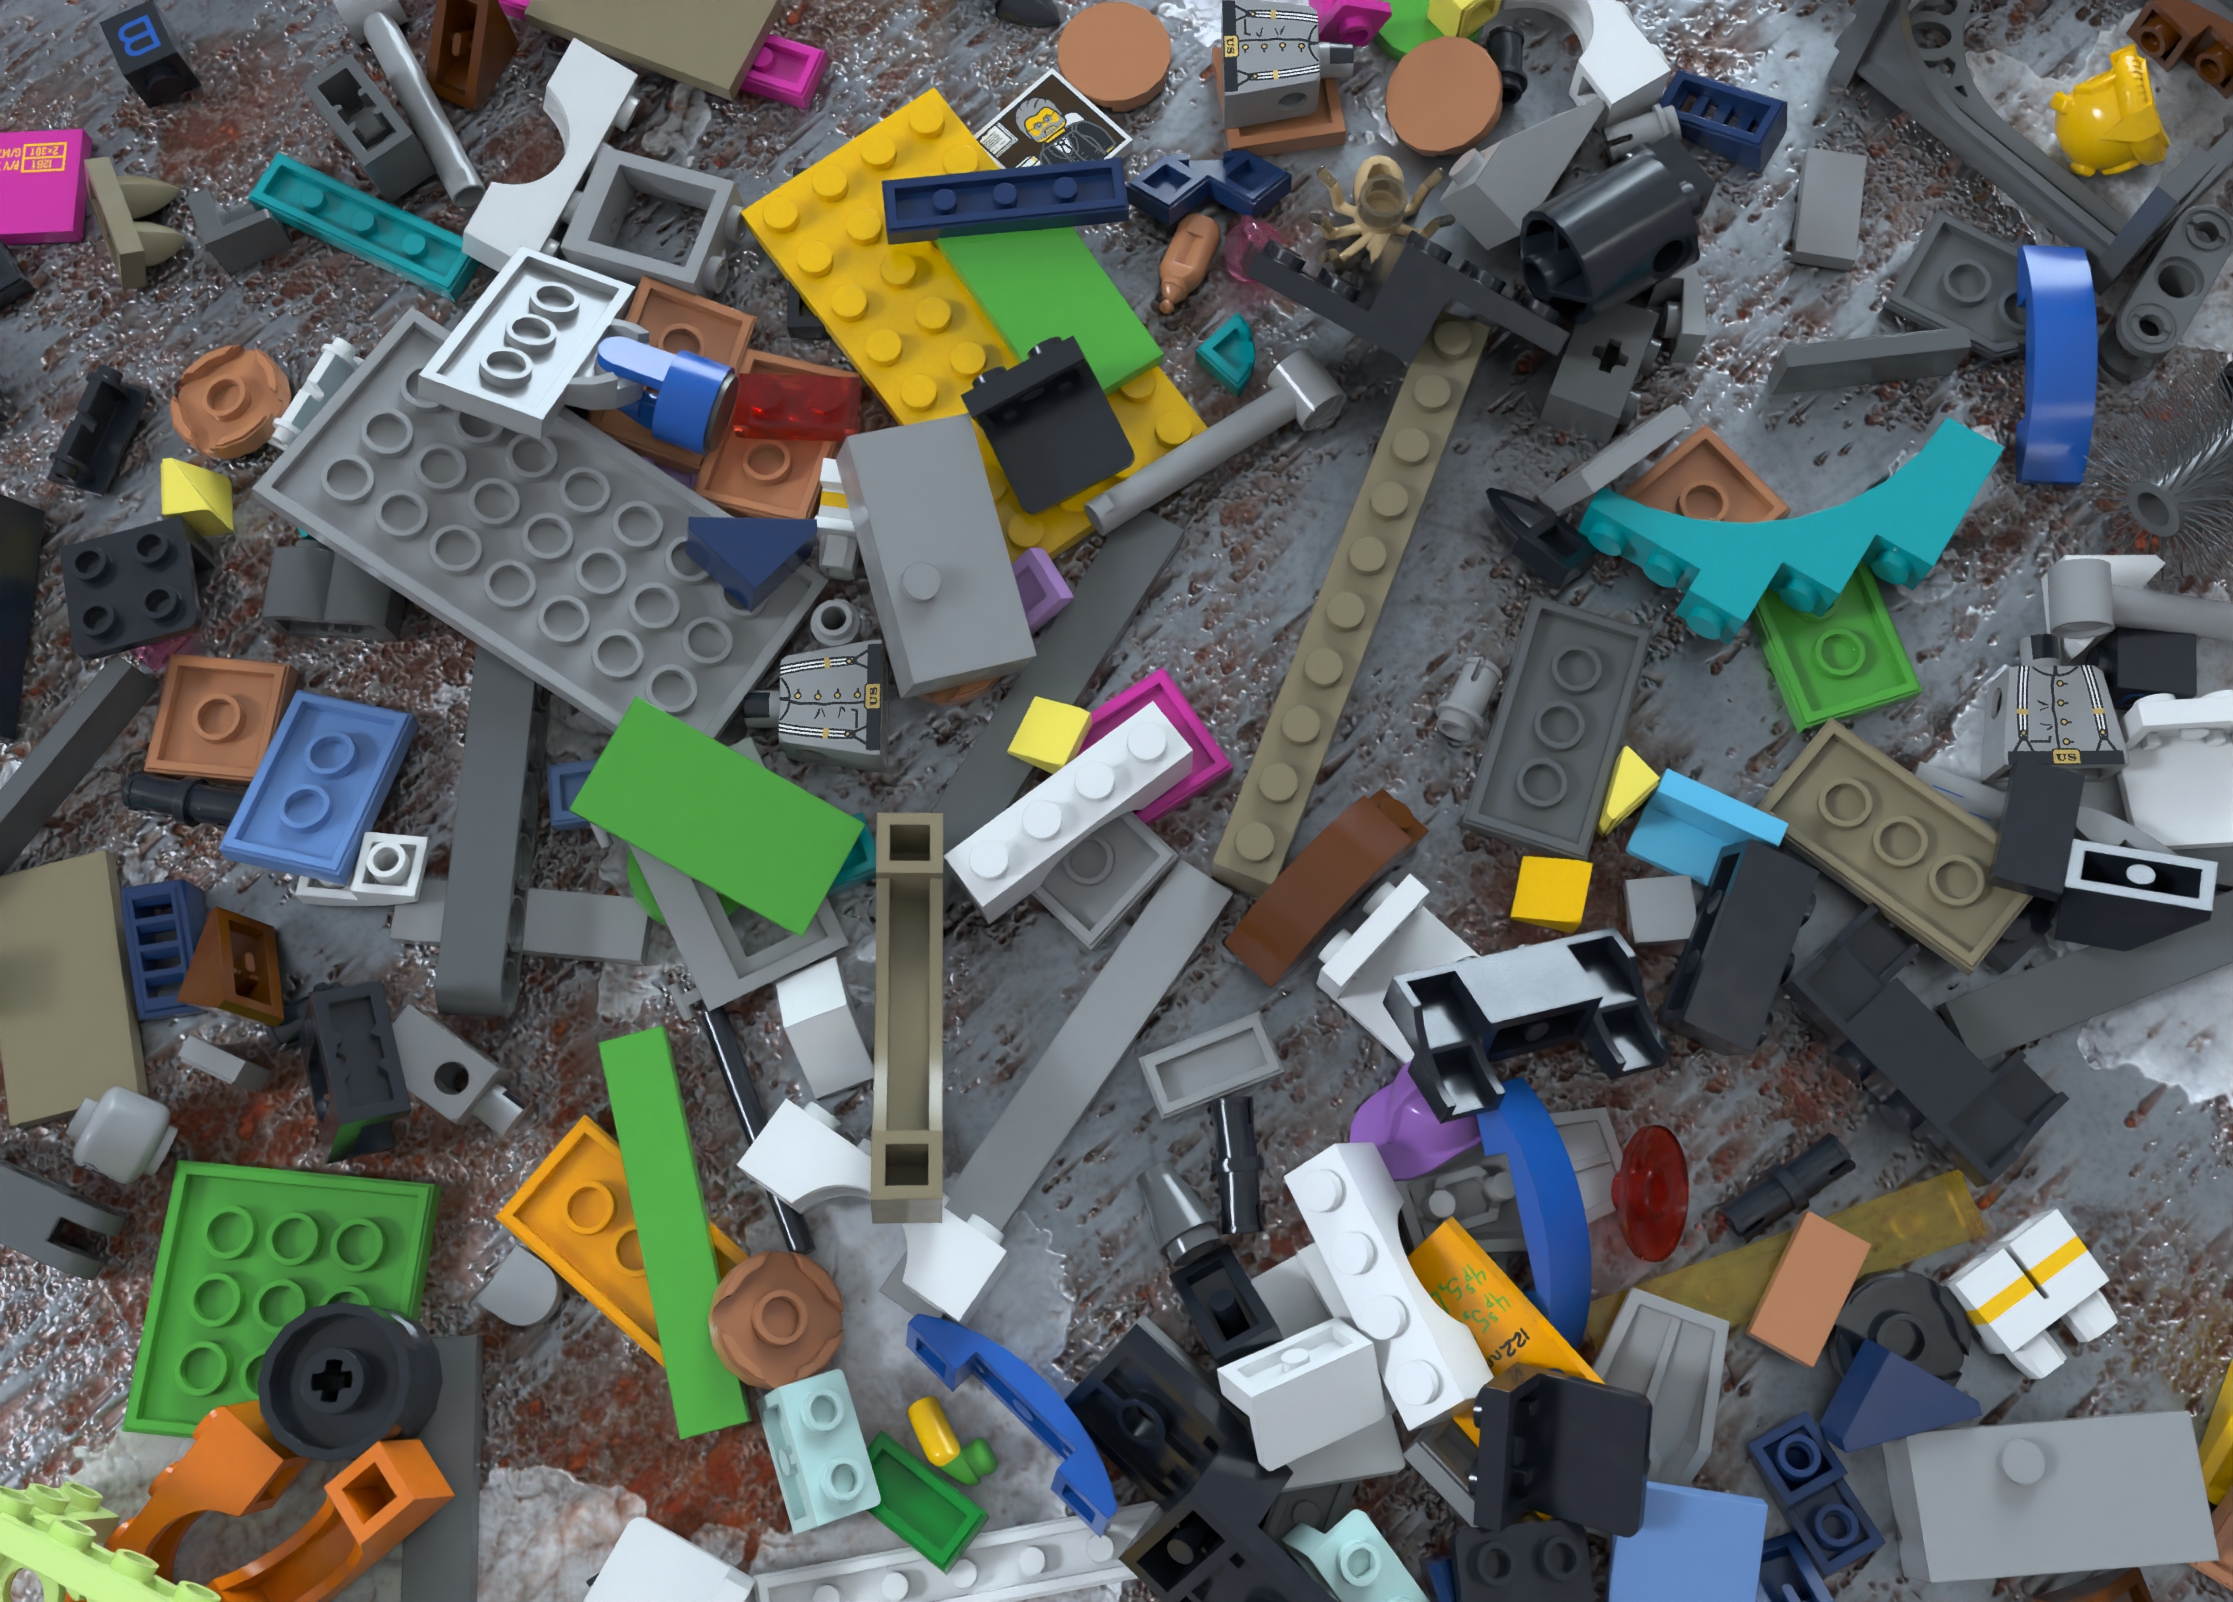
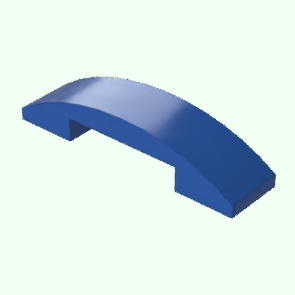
[2016,245,2098,486]
[1477,1077,1592,1348]
[906,1313,1118,1538]

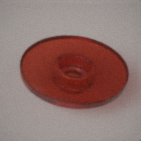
[1611,1125,1689,1263]

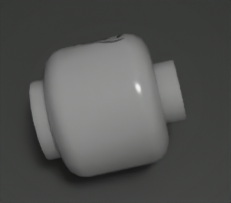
[65,1086,178,1184]

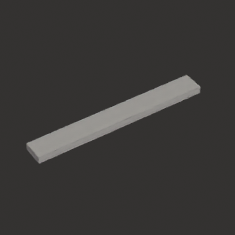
[879,858,1233,1319]

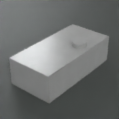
[836,413,1037,699]
[1882,1411,2220,1583]

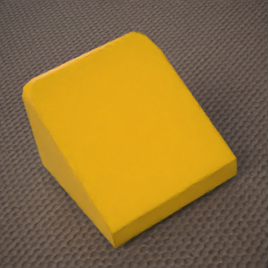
[1510,856,1593,934]

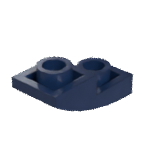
[1746,1411,1886,1581]

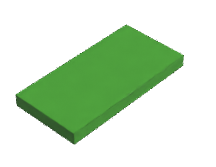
[933,227,1164,397]
[569,696,865,938]

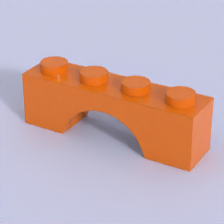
[65,1400,311,1602]
[205,1439,455,1602]

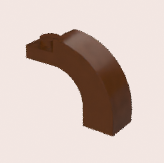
[1224,788,1429,988]

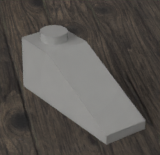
[1439,98,1605,250]

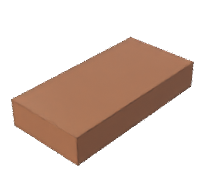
[1744,1211,1872,1368]

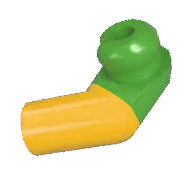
[907,1396,998,1486]

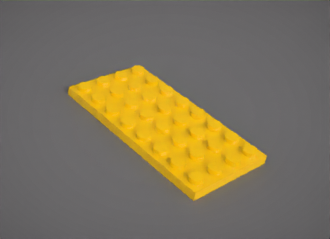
[741,87,1208,564]

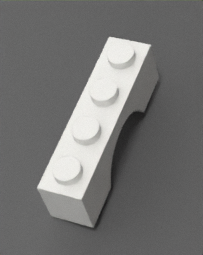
[1500,0,1671,137]
[462,38,640,272]
[943,701,1193,924]
[737,1098,1010,1327]
[1284,1142,1494,1431]

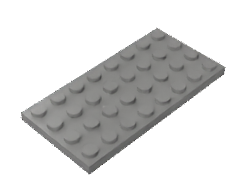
[252,306,829,741]

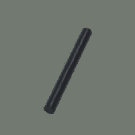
[700,1007,816,1255]

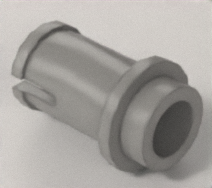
[1601,103,1682,164]
[810,599,864,648]
[1435,657,1503,741]

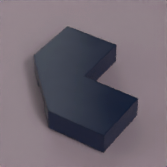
[1126,150,1292,226]

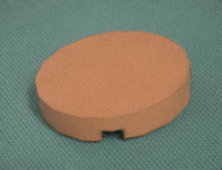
[1058,2,1171,112]
[1385,36,1503,157]
[170,345,291,459]
[708,1251,844,1391]

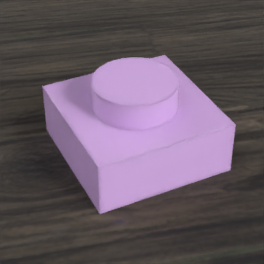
[1011,548,1075,634]

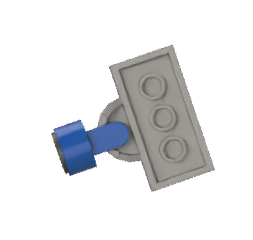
[417,246,739,456]

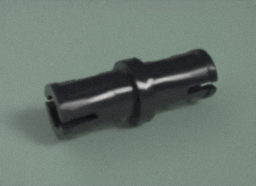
[122,771,246,828]
[1211,1096,1265,1235]
[1718,1133,1856,1245]

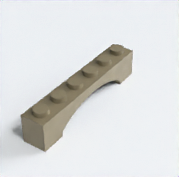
[870,813,943,1224]

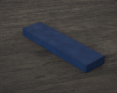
[882,157,1129,245]

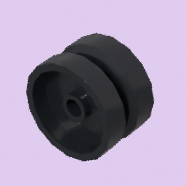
[257,1302,443,1462]

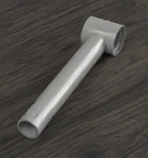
[332,0,486,208]
[1084,348,1347,536]
[2047,558,2233,642]

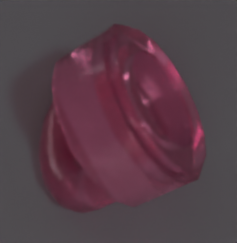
[1224,215,1283,283]

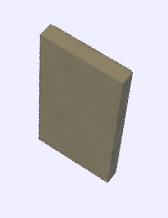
[524,0,783,101]
[1756,717,2033,977]
[0,850,149,1129]

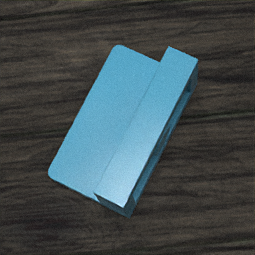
[1626,768,1789,890]

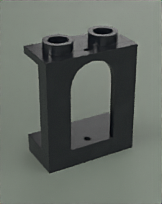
[299,980,412,1165]

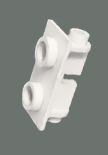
[267,337,364,451]

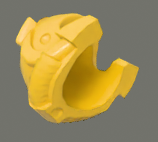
[2049,43,2171,177]

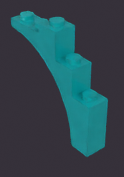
[1578,417,2004,645]

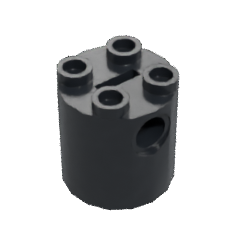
[1520,149,1703,325]

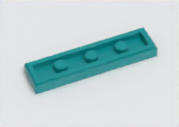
[247,152,481,303]

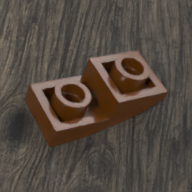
[2126,0,2233,99]

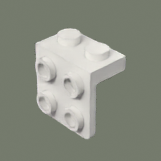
[2116,690,2233,850]
[1316,874,1480,1064]
[583,1516,755,1602]

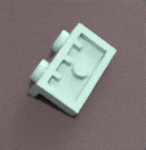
[756,1369,881,1535]
[1281,1509,1430,1602]

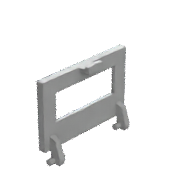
[589,737,849,1022]

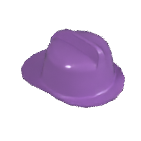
[1349,1060,1482,1181]

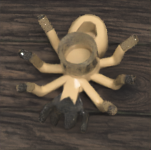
[1307,155,1455,289]

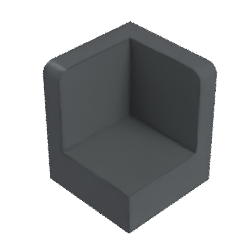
[186,188,294,274]

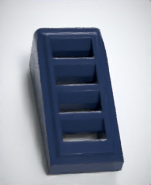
[1658,69,1788,173]
[121,879,208,1022]

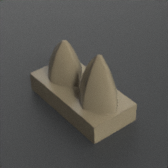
[84,156,186,290]

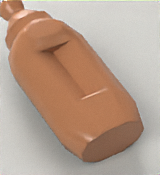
[1159,213,1221,314]

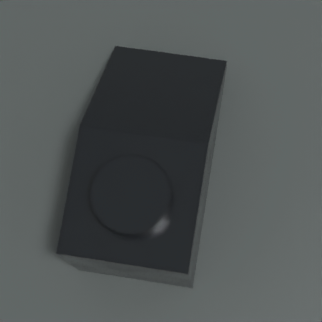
[2054,839,2218,952]
[1169,1244,1284,1414]

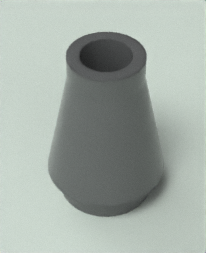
[1136,1161,1221,1267]

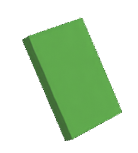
[1749,560,1923,735]

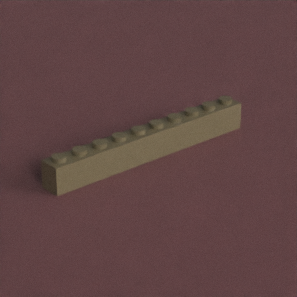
[1211,310,1491,899]

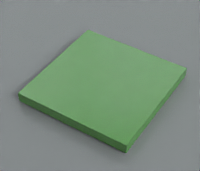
[122,1160,442,1438]

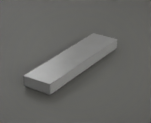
[389,878,653,966]

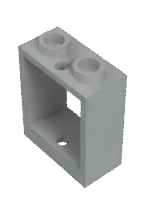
[560,146,747,300]

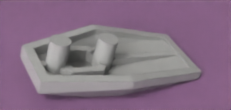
[1394,1107,1638,1254]
[1583,1287,1730,1540]

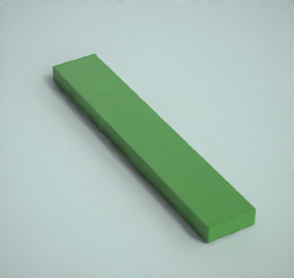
[598,1026,752,1440]

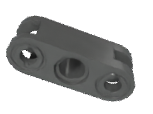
[2098,205,2233,381]
[0,1157,128,1280]

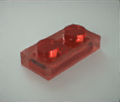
[733,373,863,442]

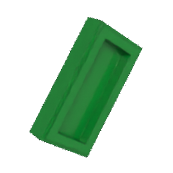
[866,1430,990,1576]

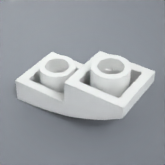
[295,832,431,906]

